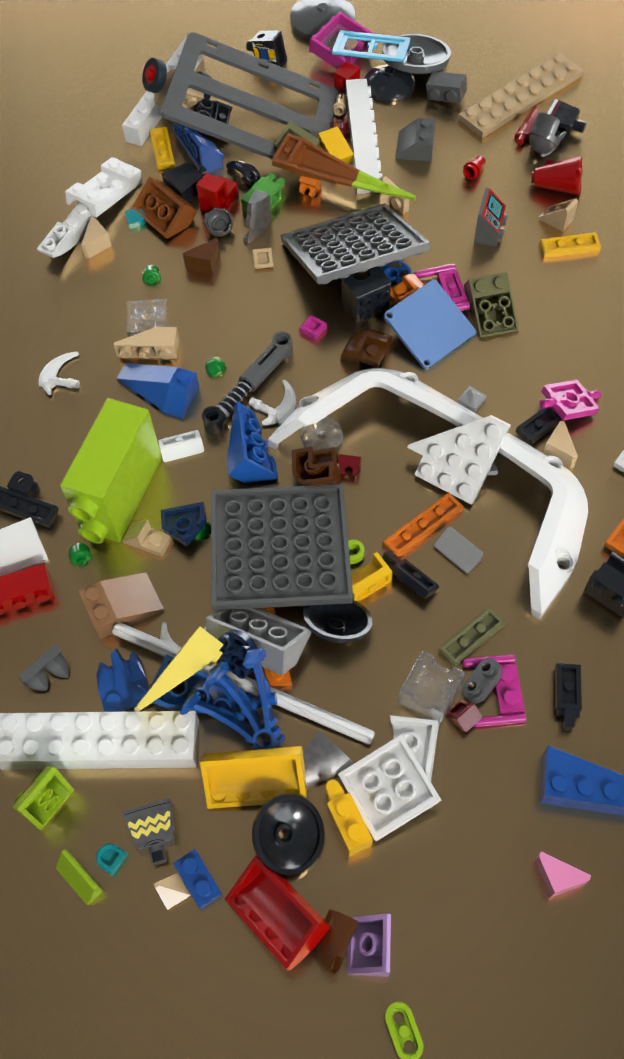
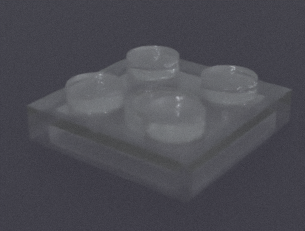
[127,299,168,337]

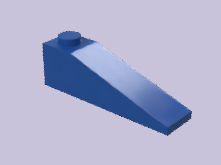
[171,121,224,173]
[117,363,199,419]
[227,401,278,483]
[149,654,253,714]

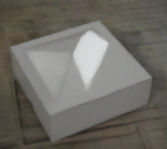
[457,386,487,413]

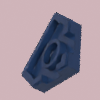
[161,502,207,546]

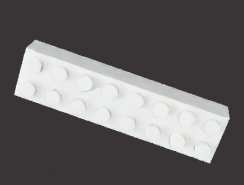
[0,711,199,770]

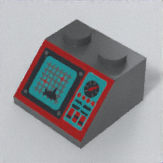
[474,188,508,247]

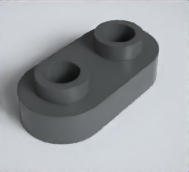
[462,658,503,704]

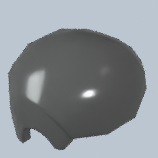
[204,208,233,237]

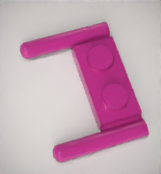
[413,264,470,311]
[462,654,526,727]

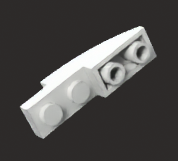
[37,202,94,258]

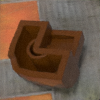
[340,329,393,368]
[292,446,341,486]
[314,910,358,980]

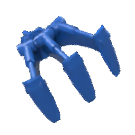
[180,648,286,750]

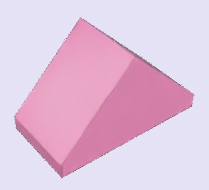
[535,851,591,897]

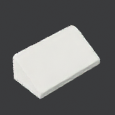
[158,430,204,462]

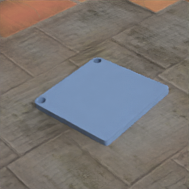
[384,279,476,369]

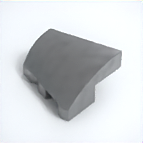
[243,190,271,243]
[303,732,355,790]

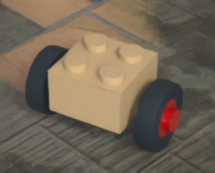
[142,58,211,109]

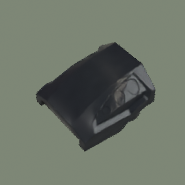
[194,98,233,125]

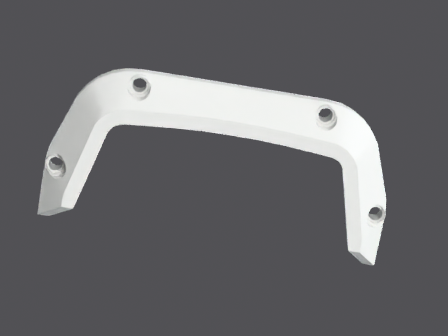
[268,368,588,620]

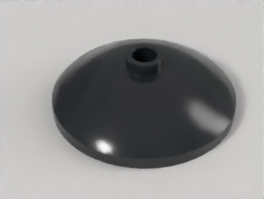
[364,64,415,103]
[302,600,373,643]
[252,794,325,875]

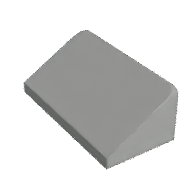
[433,526,483,574]

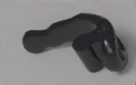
[226,160,260,186]

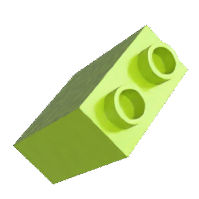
[60,398,162,544]

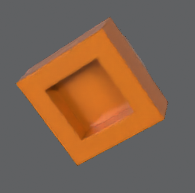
[299,176,322,198]

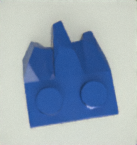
[96,649,149,712]

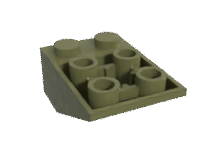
[464,272,519,338]

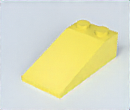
[133,627,224,712]

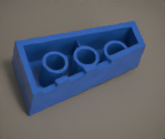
[540,746,624,816]

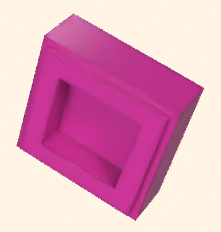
[299,315,327,341]

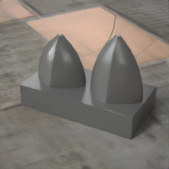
[18,644,69,691]

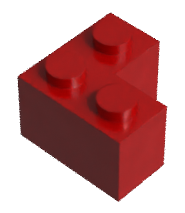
[196,173,239,214]

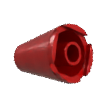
[531,156,583,195]

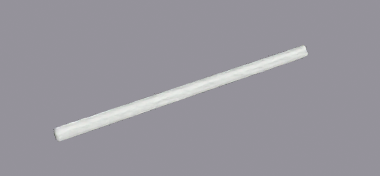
[112,622,375,745]

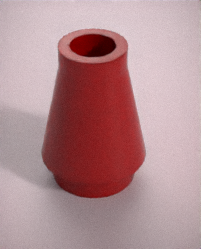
[463,155,486,180]

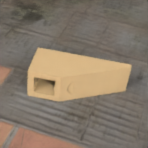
[114,327,179,359]

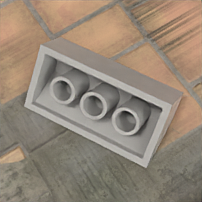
[206,608,311,675]

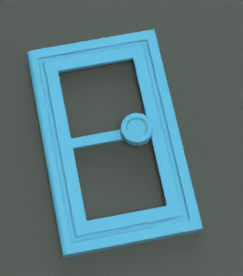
[332,30,410,62]

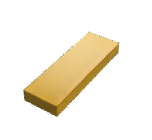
[149,127,175,171]
[539,232,601,258]

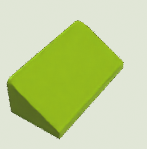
[56,849,102,905]

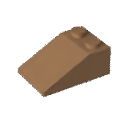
[79,572,164,639]

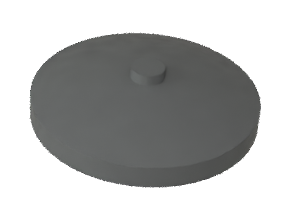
[290,0,356,42]
[382,34,451,74]

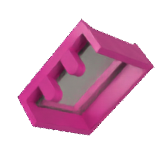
[309,12,373,69]

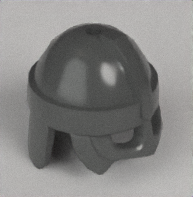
[528,112,566,157]

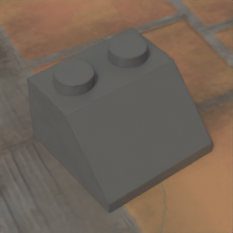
[396,118,436,162]

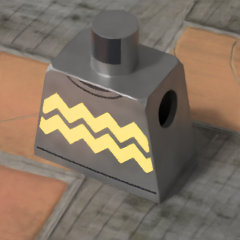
[122,798,176,865]

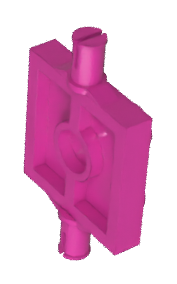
[539,380,601,421]

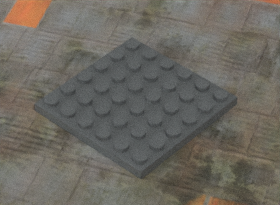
[280,203,431,284]
[211,484,353,610]

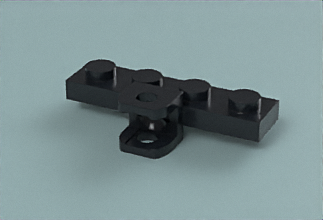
[0,471,59,528]

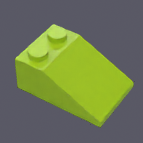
[13,766,74,830]

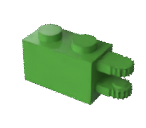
[241,173,285,215]

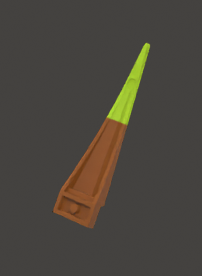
[271,133,416,200]

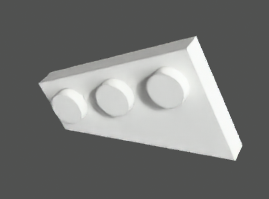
[390,715,439,782]

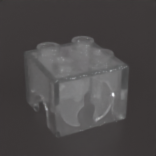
[398,650,466,725]

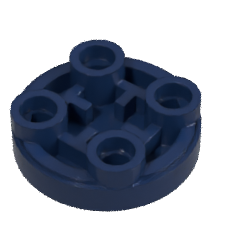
[216,629,258,679]

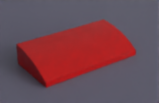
[225,856,331,971]

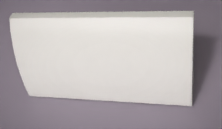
[0,517,49,576]

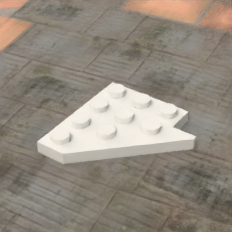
[407,415,511,505]

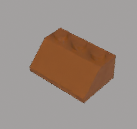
[131,176,198,239]

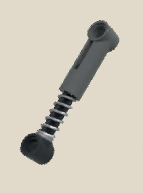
[202,331,293,435]

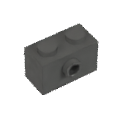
[426,71,467,103]

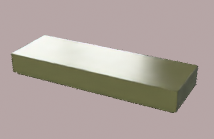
[438,606,506,668]

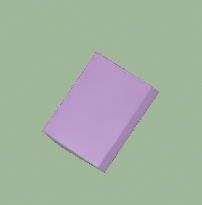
[346,913,391,977]

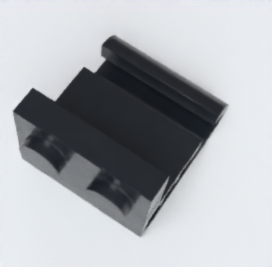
[584,551,624,618]

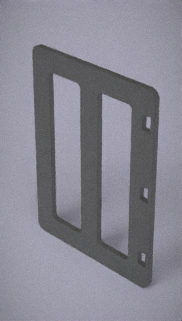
[161,32,338,159]

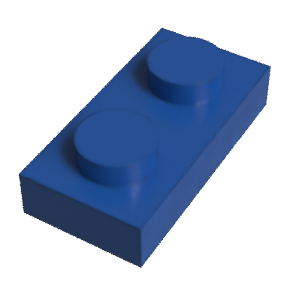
[173,849,223,910]

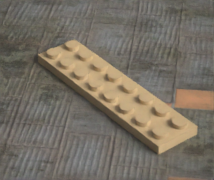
[458,53,584,138]

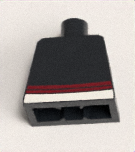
[547,99,587,139]

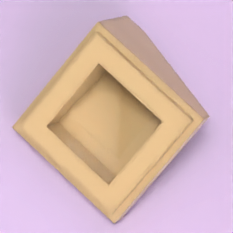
[252,248,273,269]
[154,873,191,910]

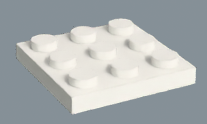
[338,734,442,841]

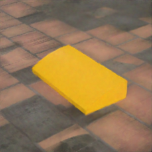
[200,746,307,809]

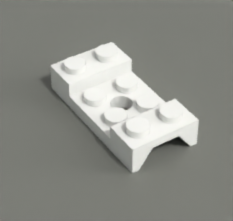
[65,157,142,217]

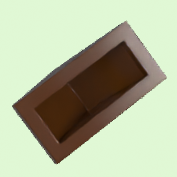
[183,238,220,274]

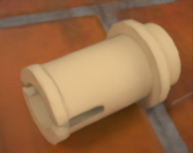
[333,94,347,116]

